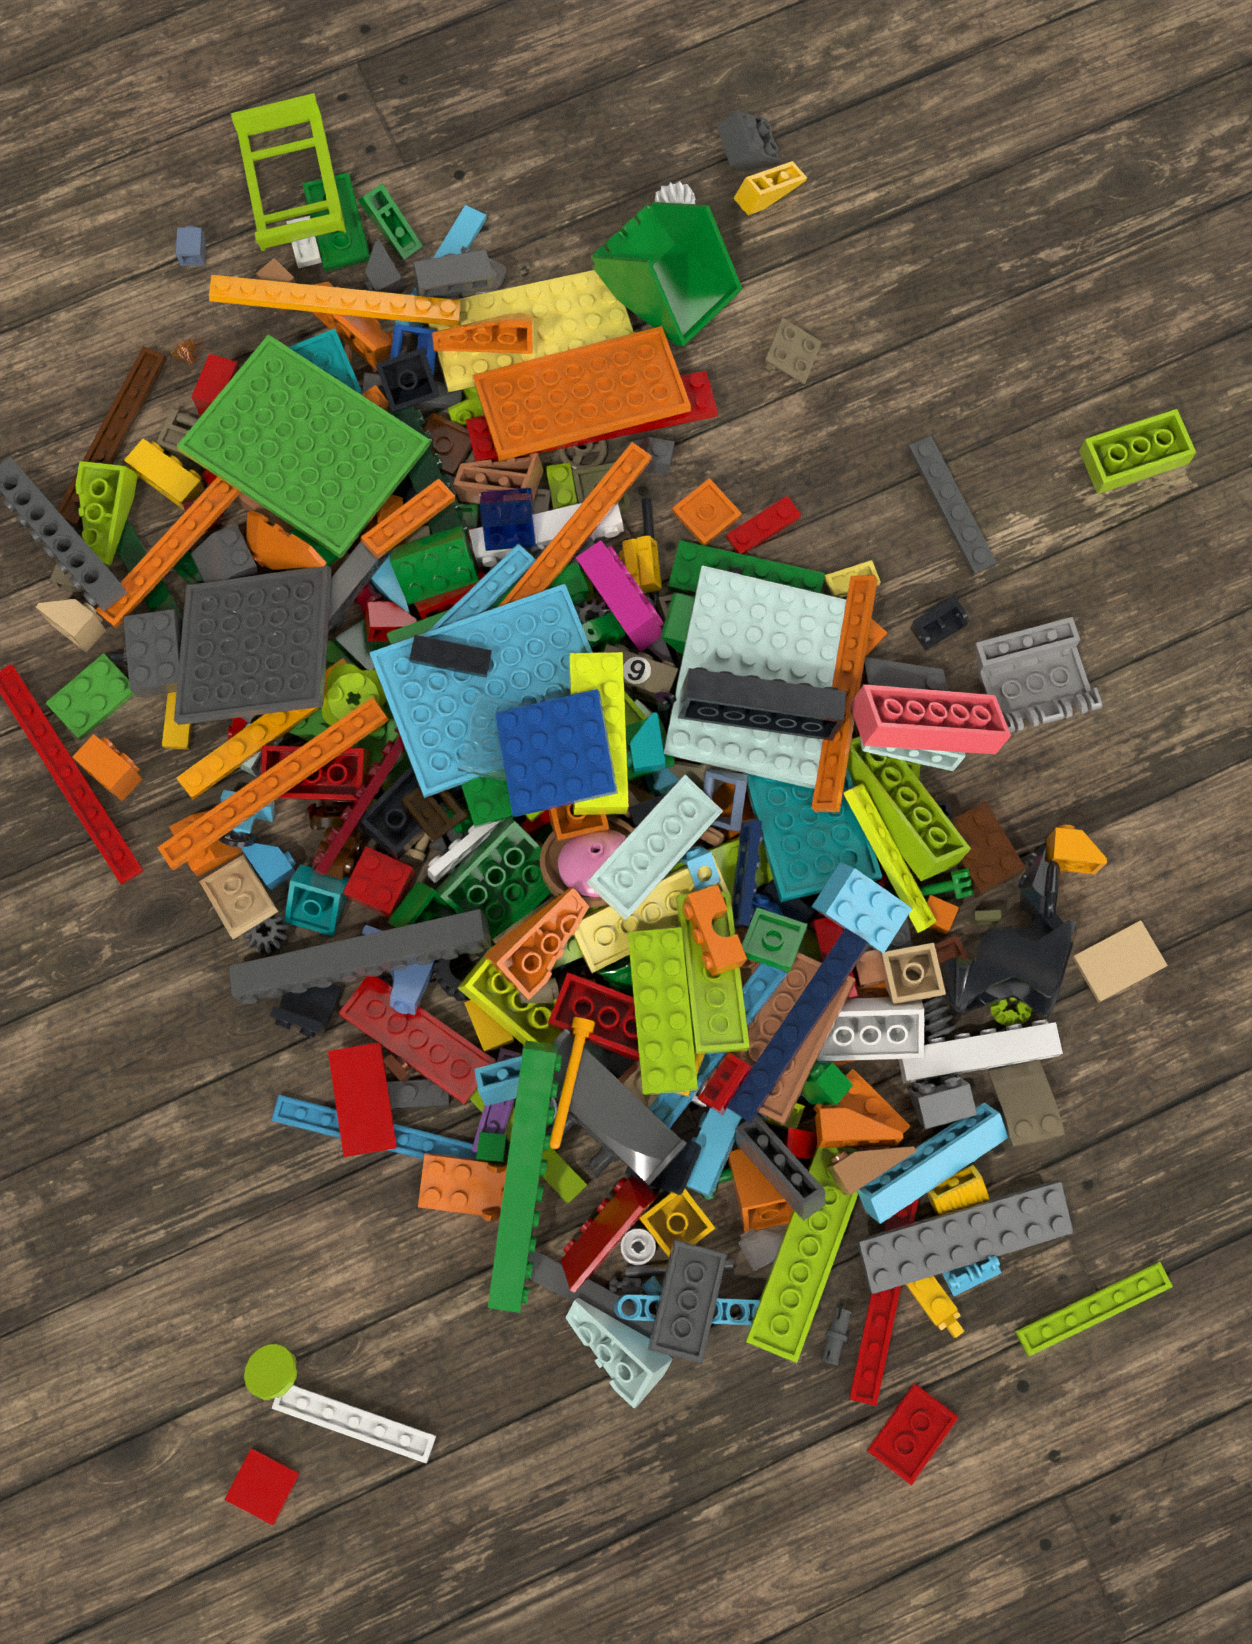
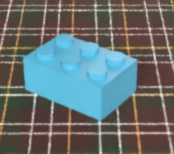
[812,862,912,953]

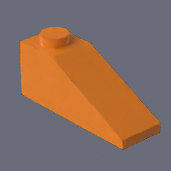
[815,1105,903,1148]

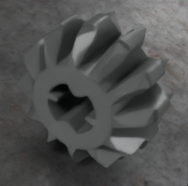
[243,913,288,954]

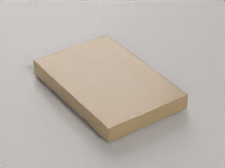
[199,854,278,939]
[1072,920,1168,1003]

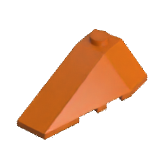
[432,313,533,354]
[246,509,326,570]
[485,887,589,1000]

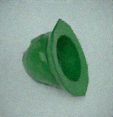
[597,954,634,997]

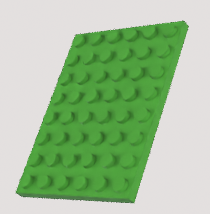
[177,334,431,558]

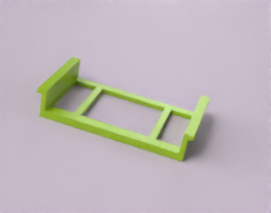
[231,93,347,251]

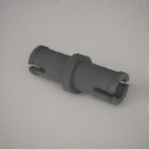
[821,1307,852,1366]

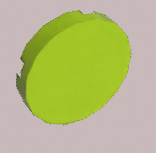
[244,1344,297,1400]

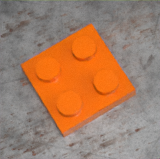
[672,478,742,546]

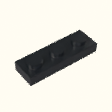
[409,635,492,678]

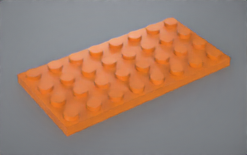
[472,326,691,461]

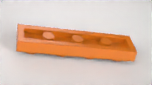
[361,479,455,559]

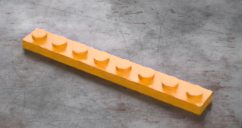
[176,658,347,800]

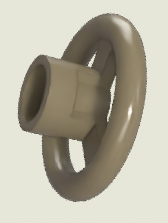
[558,440,607,470]

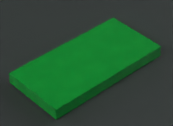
[302,173,370,271]

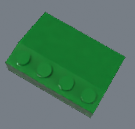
[436,817,551,946]

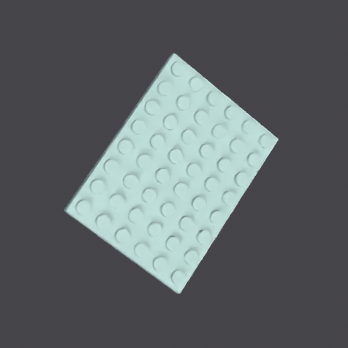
[664,566,846,789]

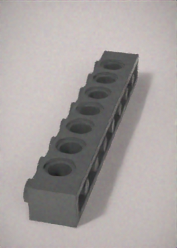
[0,457,127,612]

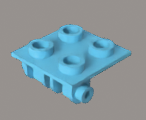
[942,1255,1002,1296]

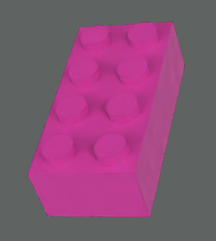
[576,540,664,652]

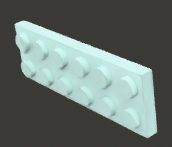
[586,775,723,920]

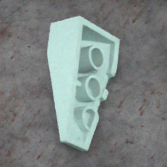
[566,1298,673,1408]

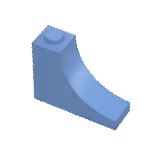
[361,925,436,1015]

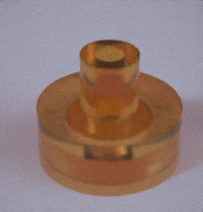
[170,339,197,365]

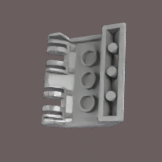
[975,617,1102,733]

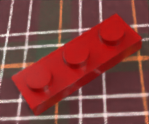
[726,496,801,555]

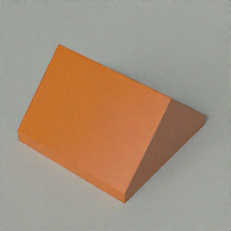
[548,804,609,841]

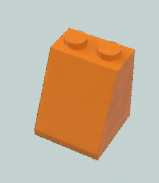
[728,1147,793,1233]

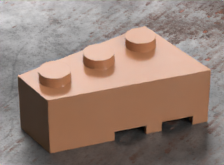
[453,453,544,511]

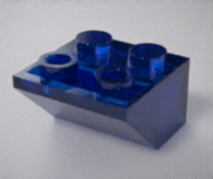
[480,488,536,551]

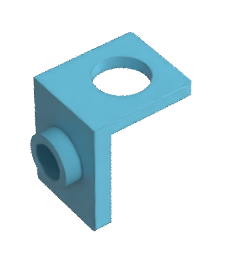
[679,846,721,891]

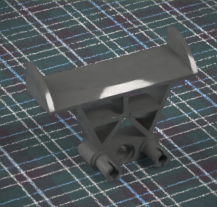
[547,1029,687,1185]

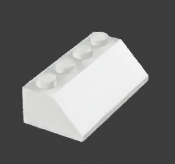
[817,997,924,1061]

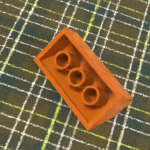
[311,282,393,373]

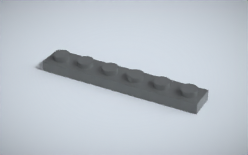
[908,436,997,576]

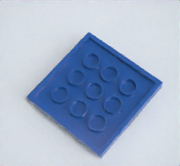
[495,689,618,817]

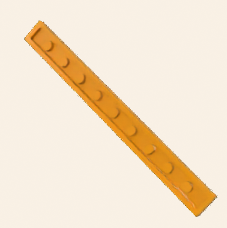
[209,275,460,326]

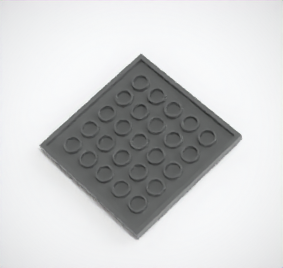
[174,565,332,725]

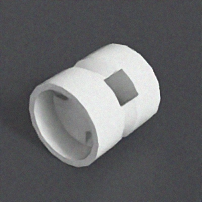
[621,1229,656,1266]

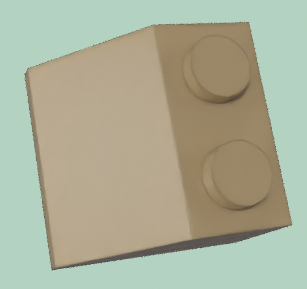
[36,599,106,653]
[881,943,946,1005]

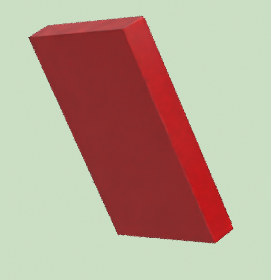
[866,1383,959,1486]

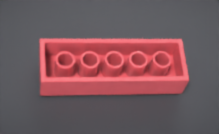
[850,685,1011,754]

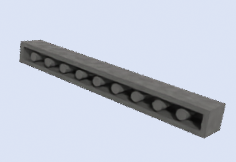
[229,909,491,1004]

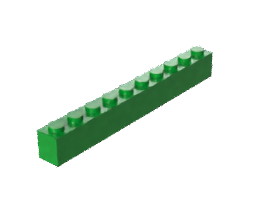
[488,1040,562,1313]

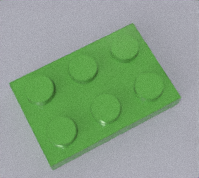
[46,653,135,741]

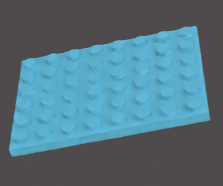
[370,584,593,798]

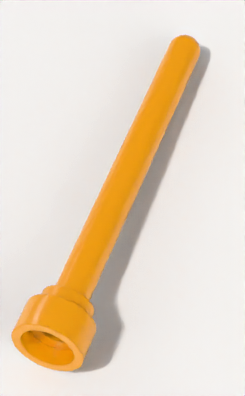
[549,1017,595,1149]

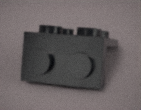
[270,984,341,1038]
[625,1137,701,1195]

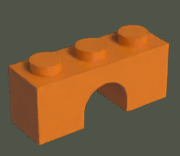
[682,885,747,976]

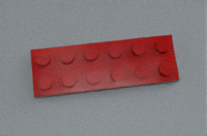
[338,976,497,1106]

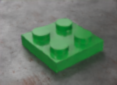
[742,908,807,973]

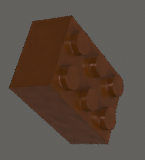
[950,802,1026,898]

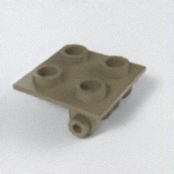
[765,318,822,384]

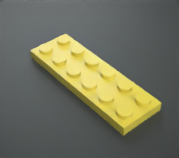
[574,855,732,973]

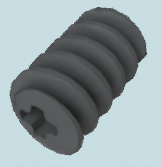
[921,995,957,1041]

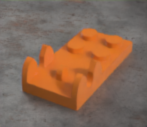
[418,1153,507,1221]

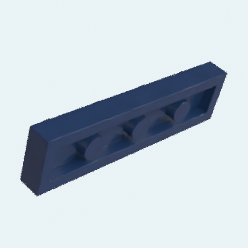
[732,819,763,928]

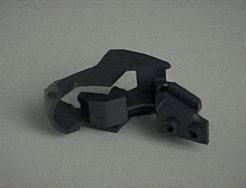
[940,845,1077,1017]

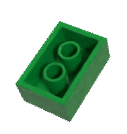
[390,525,479,605]

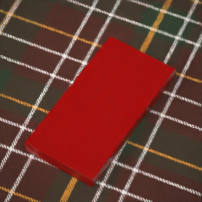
[328,1042,397,1157]

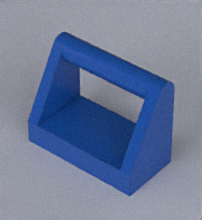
[390,324,437,373]

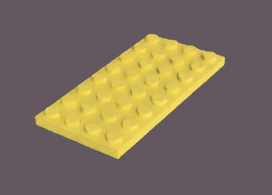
[428,270,634,392]

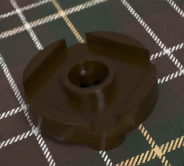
[307,801,352,830]

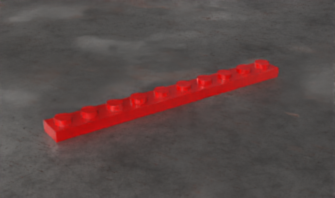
[0,664,144,885]

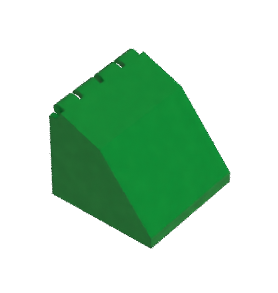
[591,202,743,346]

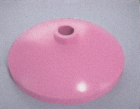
[558,829,627,897]

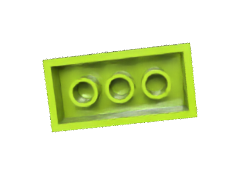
[1079,409,1196,494]

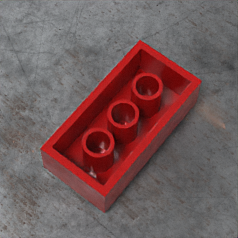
[261,745,371,802]
[548,973,640,1062]

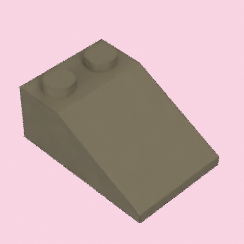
[988,1060,1065,1149]

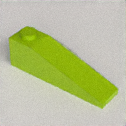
[75,461,138,565]

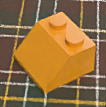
[1045,825,1107,874]

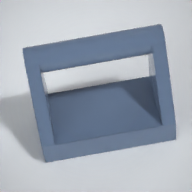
[703,769,747,831]

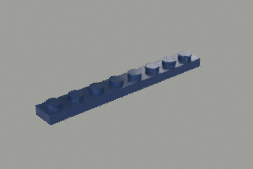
[727,928,869,1124]

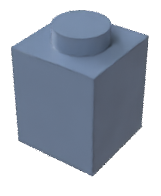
[176,226,206,266]

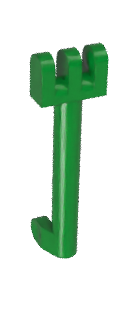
[883,868,974,900]

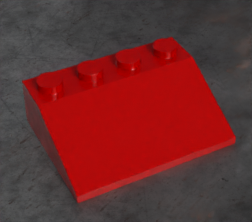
[561,1176,658,1293]

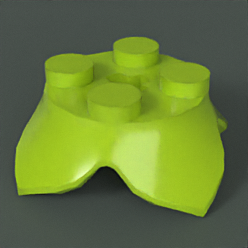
[321,664,387,734]

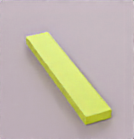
[843,784,936,933]

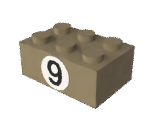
[603,644,679,711]

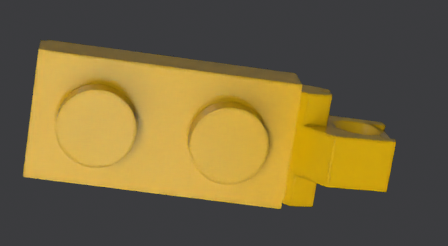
[905,1276,964,1338]

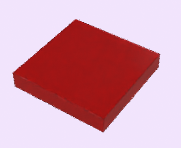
[224,1448,300,1526]

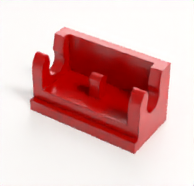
[697,1052,752,1116]

